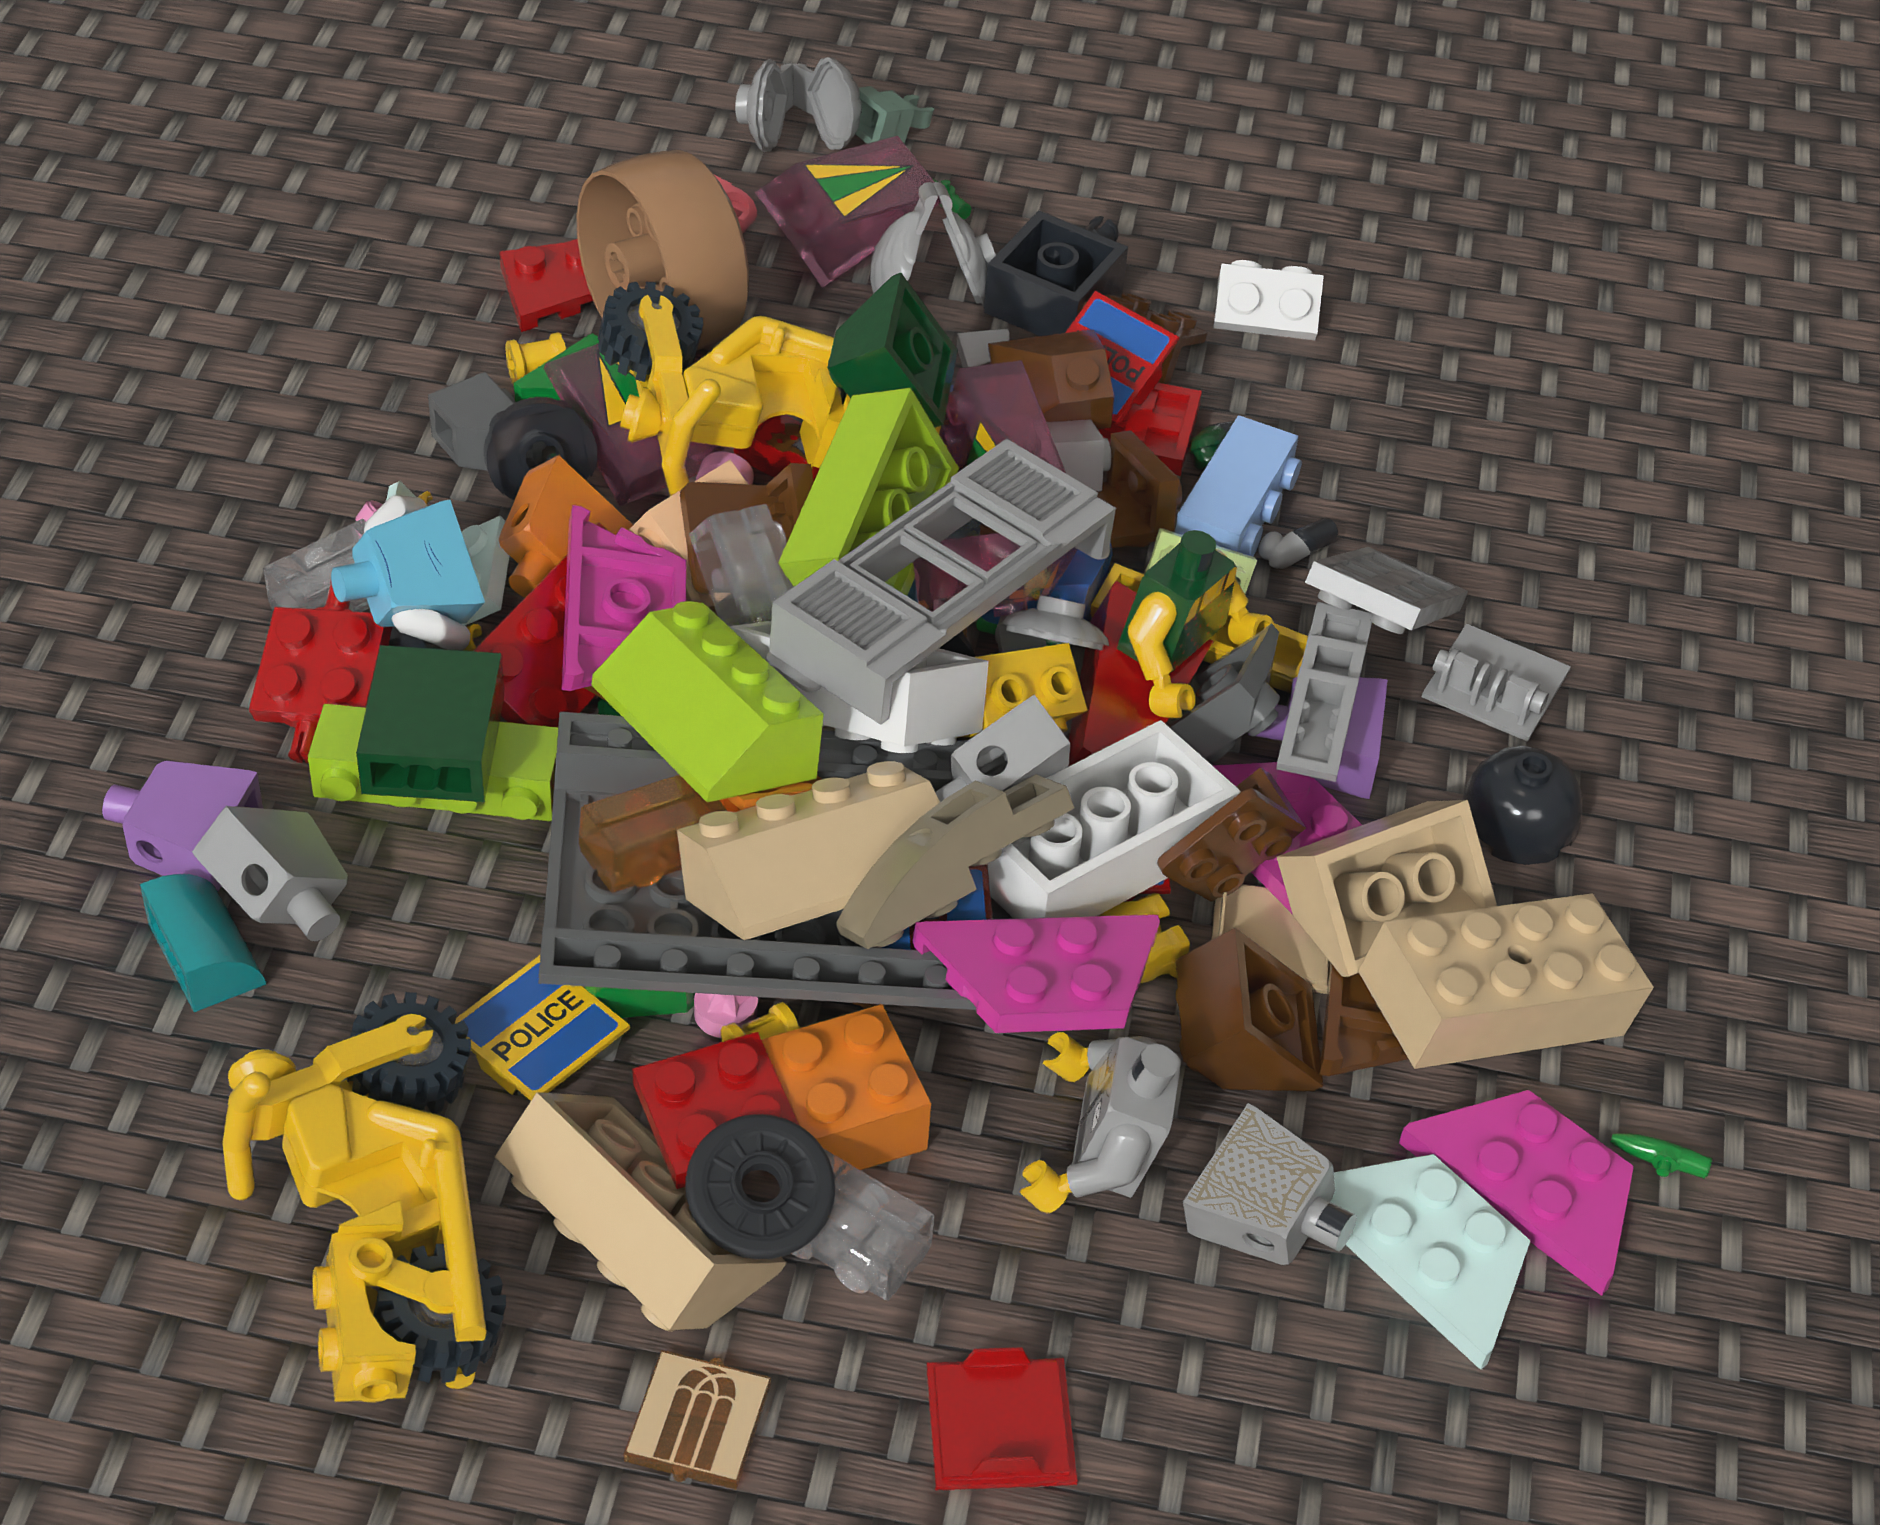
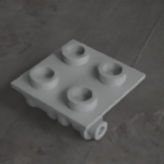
[1422,624,1571,742]

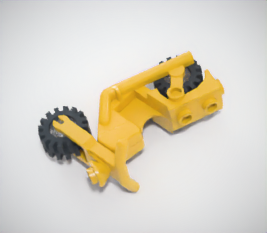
[597,281,947,496]
[222,992,506,1402]

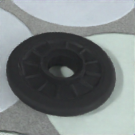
[685,1114,835,1259]

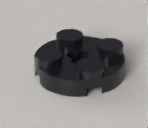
[484,397,597,500]

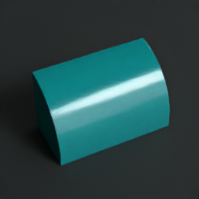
[140,874,266,1012]

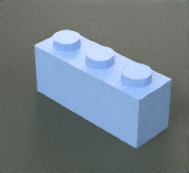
[1175,415,1302,557]

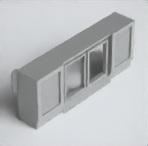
[766,438,1116,725]

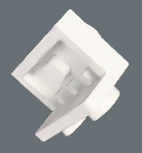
[1213,260,1324,340]

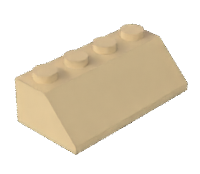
[677,761,940,940]
[495,1092,787,1331]

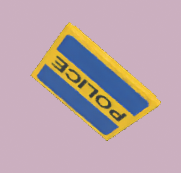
[455,955,630,1101]

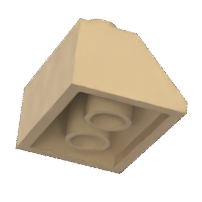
[1277,800,1497,977]

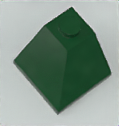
[827,273,958,428]

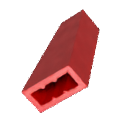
[1068,580,1214,767]

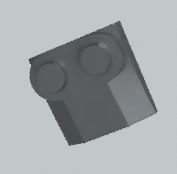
[1166,623,1280,763]

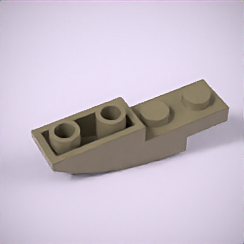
[836,774,1075,949]

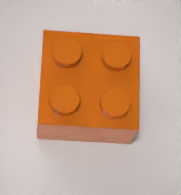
[761,1004,931,1178]

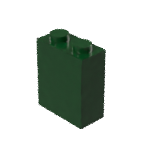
[356,645,505,802]

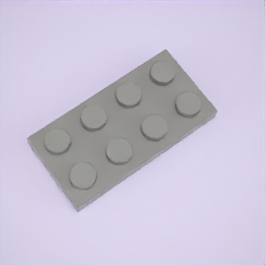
[1305,547,1468,634]

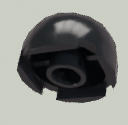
[1462,746,1583,865]

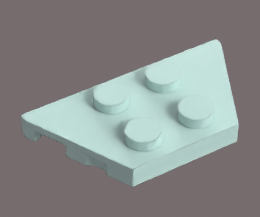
[1330,1154,1530,1370]

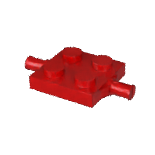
[249,579,393,764]

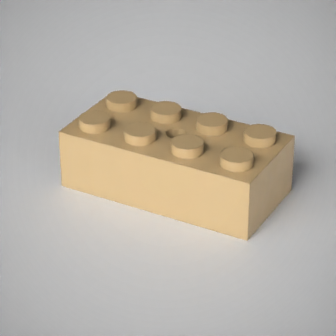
[1358,893,1654,1069]

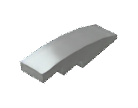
[1276,602,1373,782]

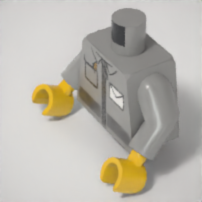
[1020,1032,1181,1213]

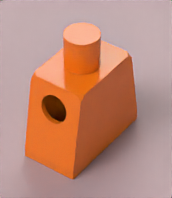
[498,455,633,597]

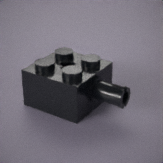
[984,210,1128,336]

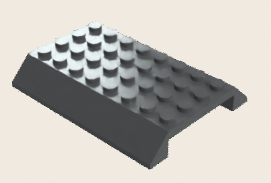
[538,712,1013,1010]

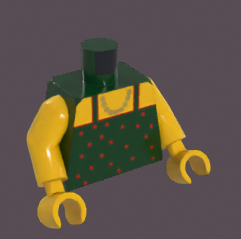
[1117,530,1274,718]

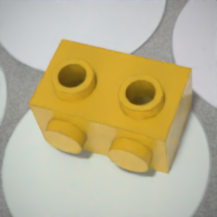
[957,643,1087,740]

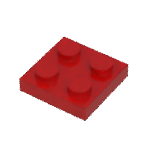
[632,1032,800,1190]

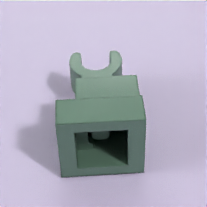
[855,86,934,151]

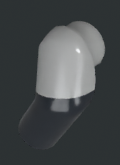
[1258,518,1338,569]

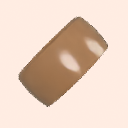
[577,150,749,351]

